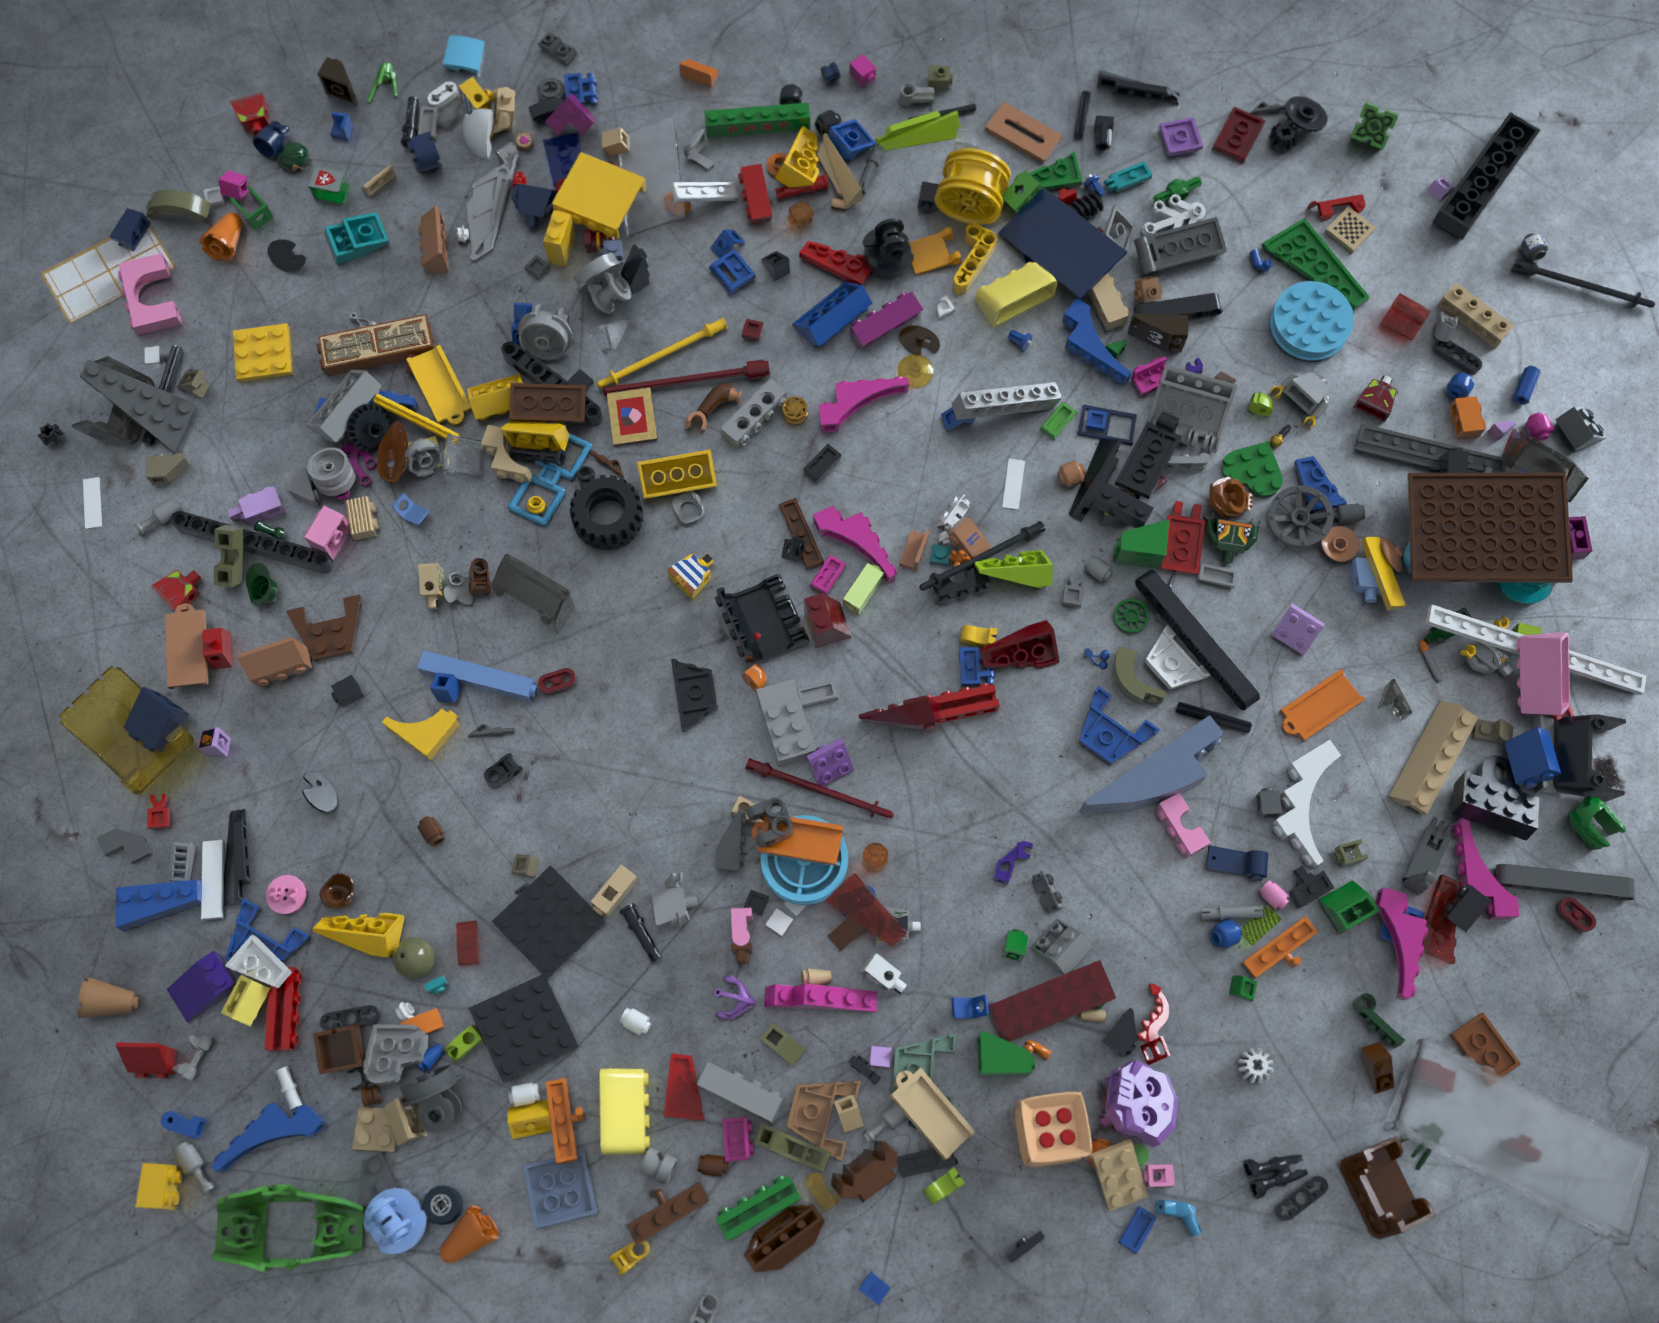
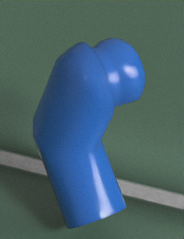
[1250,249,1272,272]

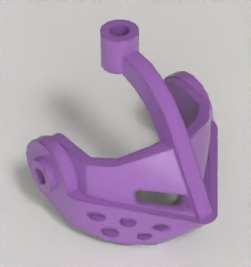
[714,975,756,1020]

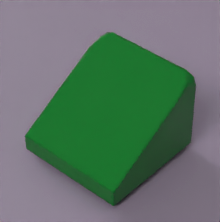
[1105,339,1127,359]
[1229,975,1257,1001]

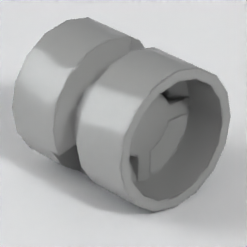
[640,1147,678,1185]

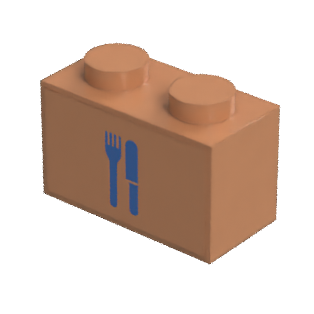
[946,517,992,558]

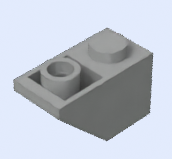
[284,467,320,508]

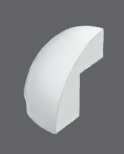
[462,109,495,160]

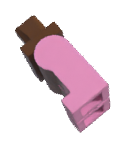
[731,908,753,965]

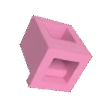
[1142,1164,1175,1187]

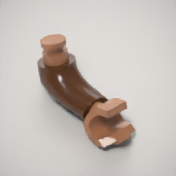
[684,383,742,433]

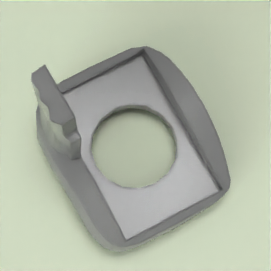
[684,129,714,170]
[672,491,704,525]

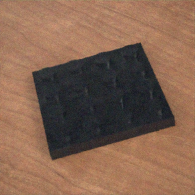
[492,865,606,980]
[469,974,579,1083]

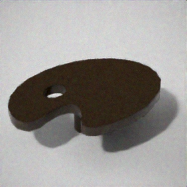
[899,325,940,356]

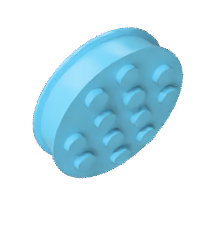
[1270,281,1354,361]
[761,815,848,905]

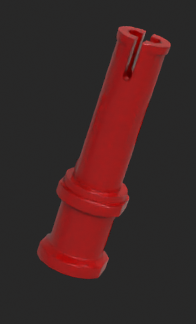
[775,173,829,200]

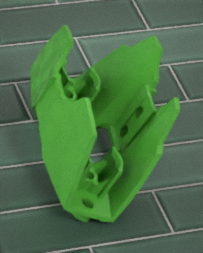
[212,1184,365,1272]

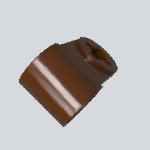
[469,558,491,595]

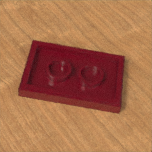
[1212,107,1266,164]

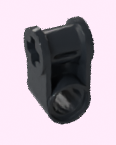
[484,753,523,789]

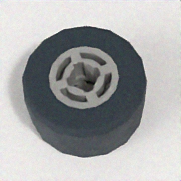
[423,1185,463,1225]

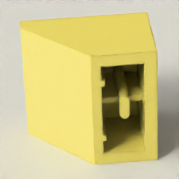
[221,975,270,1026]

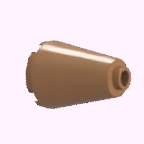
[77,977,139,1018]

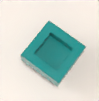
[929,544,951,567]
[424,975,449,995]

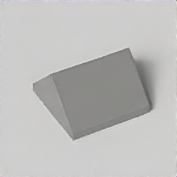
[1104,205,1136,251]

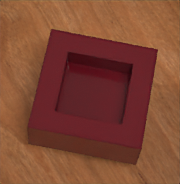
[741,318,764,341]

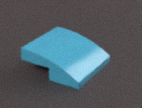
[442,35,485,74]

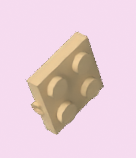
[352,1107,397,1153]

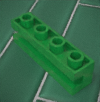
[715,1174,801,1242]

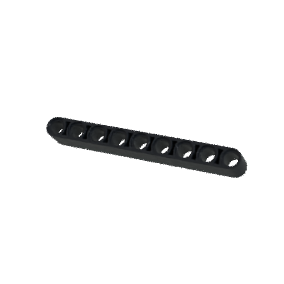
[170,511,333,574]
[1135,569,1260,710]

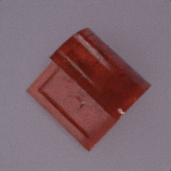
[1381,293,1432,341]

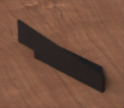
[1069,439,1122,522]

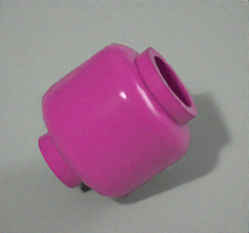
[1525,412,1553,441]

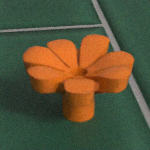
[948,550,971,568]

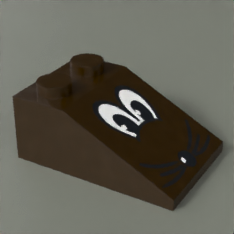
[1127,313,1188,353]

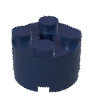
[406,132,442,172]

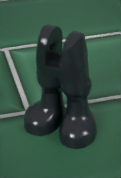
[1243,1155,1308,1199]

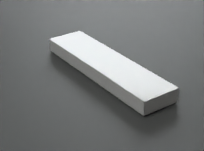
[670,182,739,202]
[201,840,224,921]

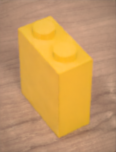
[543,210,576,267]

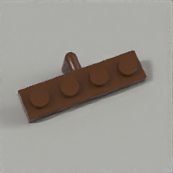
[626,1182,710,1244]

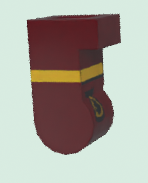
[584,230,618,253]

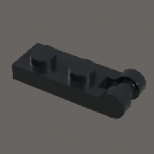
[897,1148,958,1178]

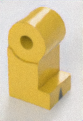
[960,625,998,648]

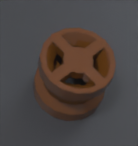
[361,1084,382,1107]

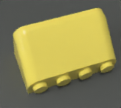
[975,262,1058,328]
[600,1068,650,1156]

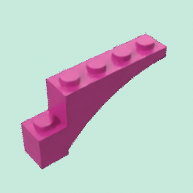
[819,377,909,433]
[813,506,897,584]
[1453,818,1520,920]
[1375,887,1428,1001]
[764,983,877,1013]

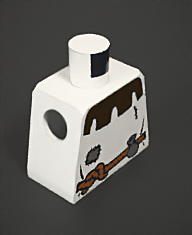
[859,953,907,994]

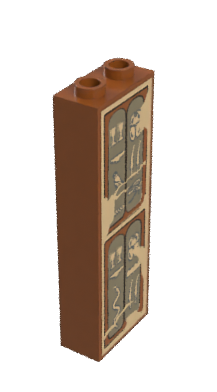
[317,314,435,376]

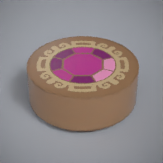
[516,132,534,151]

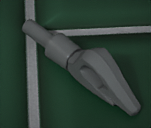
[1250,102,1285,115]
[468,724,515,737]

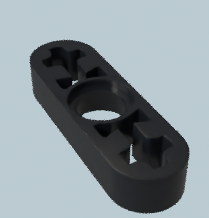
[1432,339,1482,375]
[320,1005,381,1031]
[1275,1176,1328,1221]

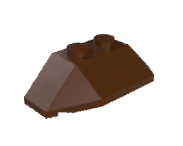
[744,1204,825,1272]

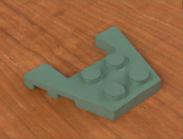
[891,1034,957,1105]

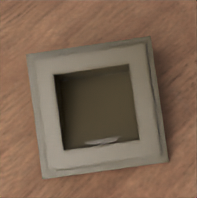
[511,854,539,878]

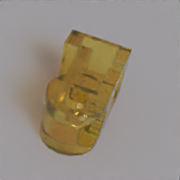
[806,1172,842,1212]

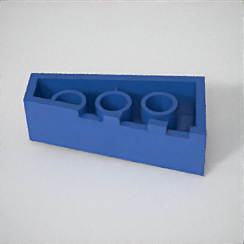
[116,880,202,931]

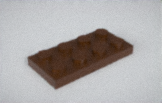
[509,383,586,423]

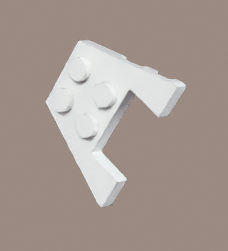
[1144,624,1212,690]

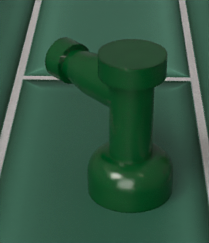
[254,520,284,539]

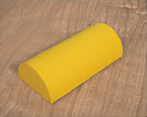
[637,449,717,499]

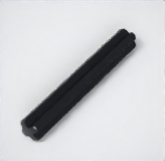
[1176,702,1252,733]

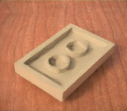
[1092,1139,1148,1212]

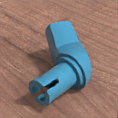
[1155,1200,1203,1237]

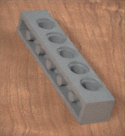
[952,382,1062,420]

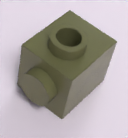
[928,65,953,91]

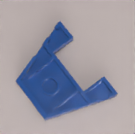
[1079,686,1160,765]
[225,898,311,962]

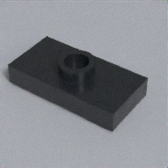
[803,444,842,482]
[1005,1231,1045,1263]

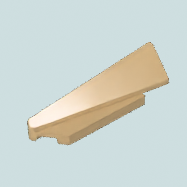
[817,133,863,207]

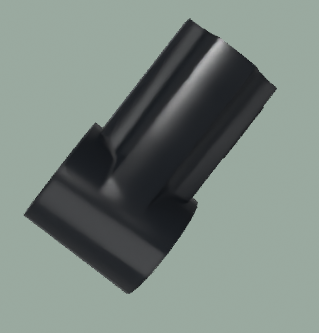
[1094,115,1114,151]

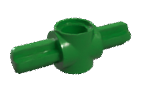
[1153,176,1202,205]

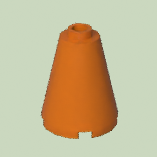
[199,212,243,262]
[439,1205,499,1264]

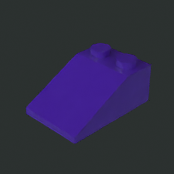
[167,951,237,1023]

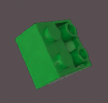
[1319,880,1380,934]

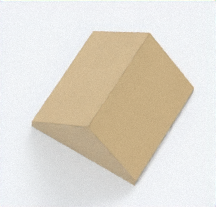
[384,1097,427,1146]

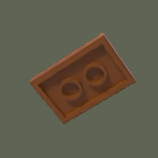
[1449,1012,1521,1087]

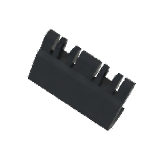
[714,574,810,663]

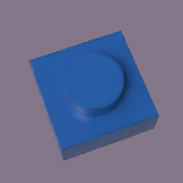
[1085,409,1107,432]

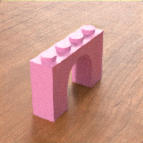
[118,253,182,335]

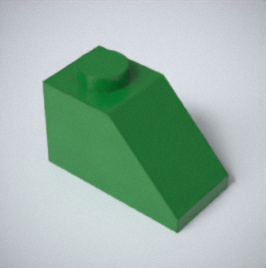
[1001,929,1028,962]

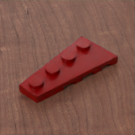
[799,241,872,285]

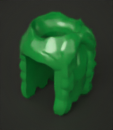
[1568,796,1626,850]

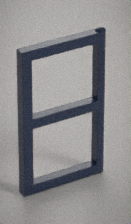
[1077,404,1137,445]

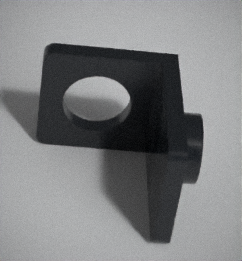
[782,536,805,560]

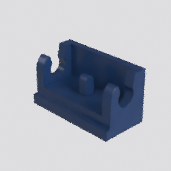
[109,208,151,252]

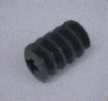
[1066,190,1104,219]

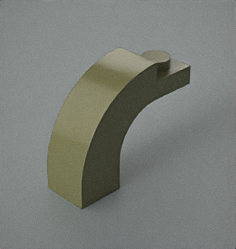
[146,190,210,223]
[1113,646,1166,705]
[754,1123,831,1172]

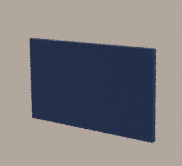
[998,187,1127,299]

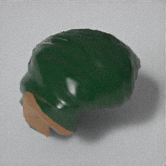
[276,142,309,172]

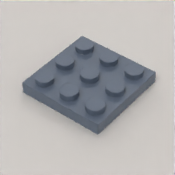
[523,1150,598,1229]

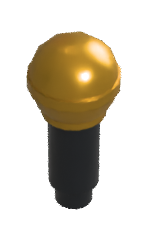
[1270,425,1291,447]

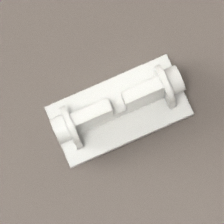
[937,494,970,531]

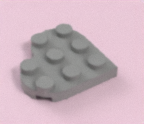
[363,1024,428,1086]

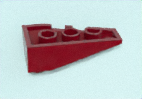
[980,620,1060,668]
[858,695,941,731]

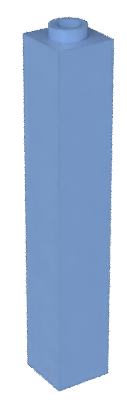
[417,650,537,702]

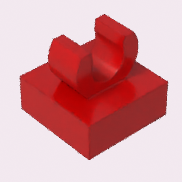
[1058,188,1077,204]

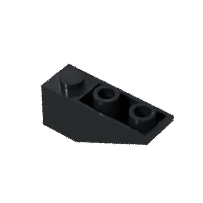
[620,244,650,295]

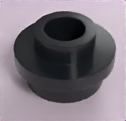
[577,466,595,484]

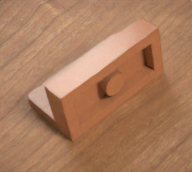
[899,530,930,572]

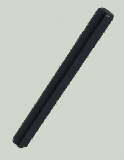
[142,345,183,446]

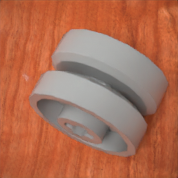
[307,448,356,496]

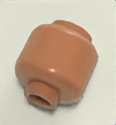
[1057,460,1086,488]

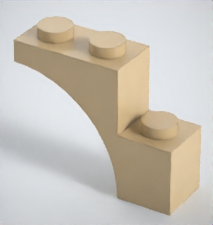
[481,425,533,482]

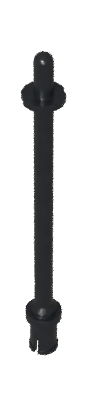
[1512,258,1655,308]
[919,521,1045,591]

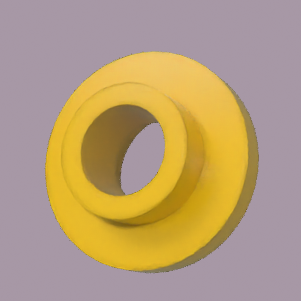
[526,496,545,514]

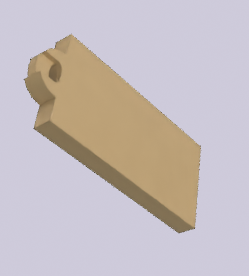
[890,1068,975,1160]

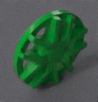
[1114,598,1149,634]

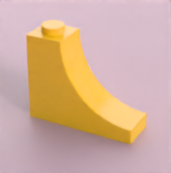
[382,708,460,761]

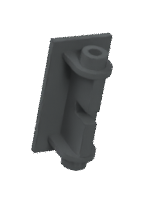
[1032,871,1063,913]

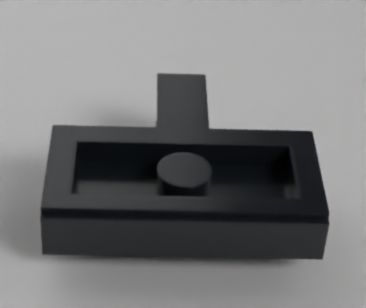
[1289,866,1334,908]

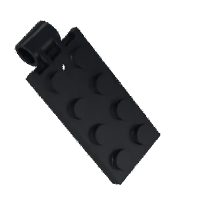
[1115,412,1182,499]

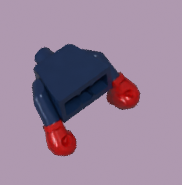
[511,171,565,227]

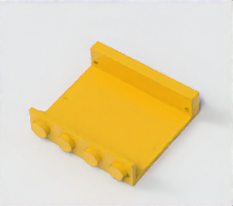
[552,152,646,239]

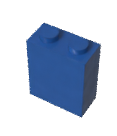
[1504,727,1561,789]

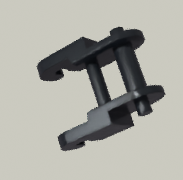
[347,1066,373,1091]

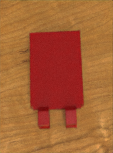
[1160,501,1205,576]

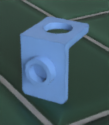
[392,493,429,525]

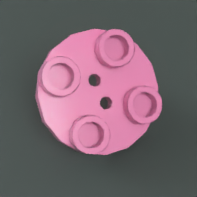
[266,875,307,915]

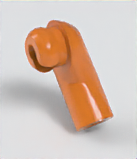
[1023,1040,1052,1060]

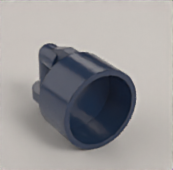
[252,121,290,158]

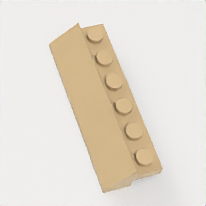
[1388,701,1479,815]

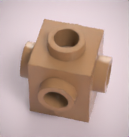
[1134,277,1162,303]

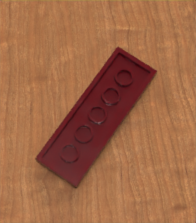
[989,960,1116,1042]

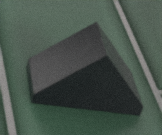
[761,251,790,281]

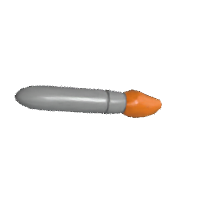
[1419,640,1443,682]

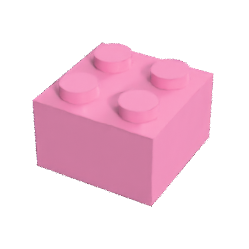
[304,506,350,560]

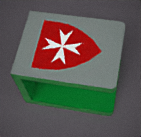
[308,166,350,205]
[230,186,274,231]

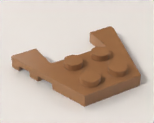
[786,1080,861,1162]

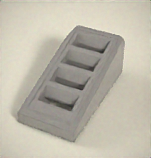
[169,842,197,882]

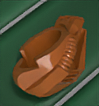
[1208,477,1253,518]

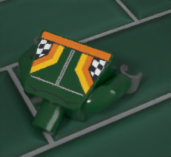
[1203,512,1262,563]

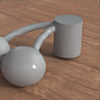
[350,312,377,328]

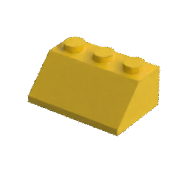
[467,373,523,420]
[501,421,570,451]

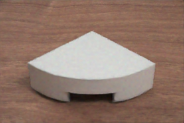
[937,295,955,319]

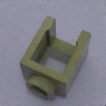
[1334,839,1368,867]

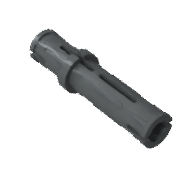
[858,144,884,195]

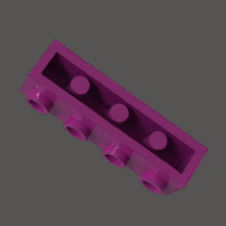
[849,291,924,350]

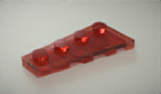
[825,873,908,947]
[1422,874,1461,965]

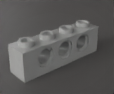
[720,378,787,449]

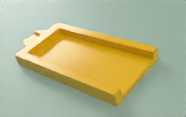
[406,345,472,426]

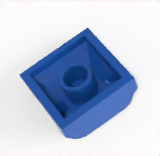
[828,119,876,160]

